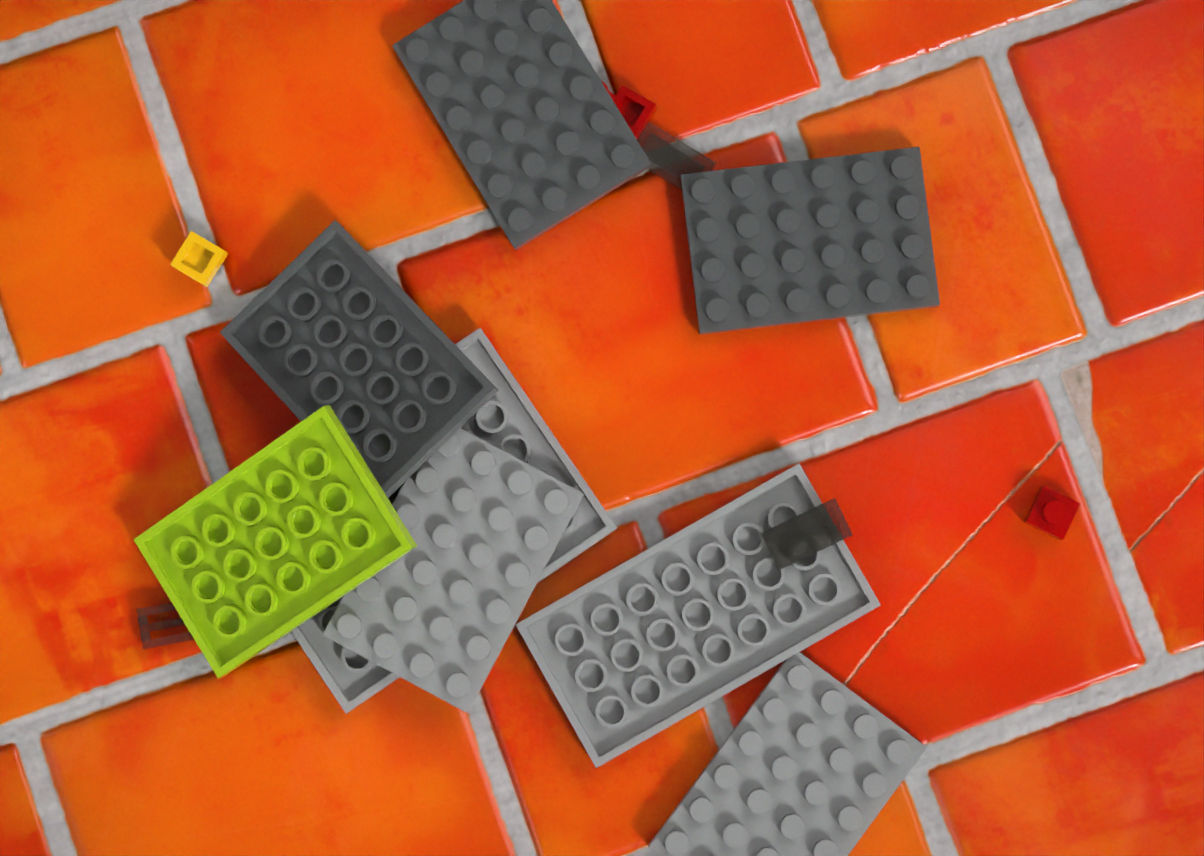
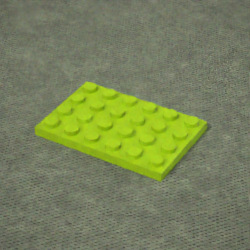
[133,405,417,678]

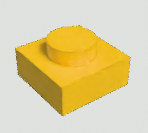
[170,231,228,287]

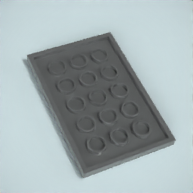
[392,0,652,250]
[680,147,940,335]
[220,220,499,498]

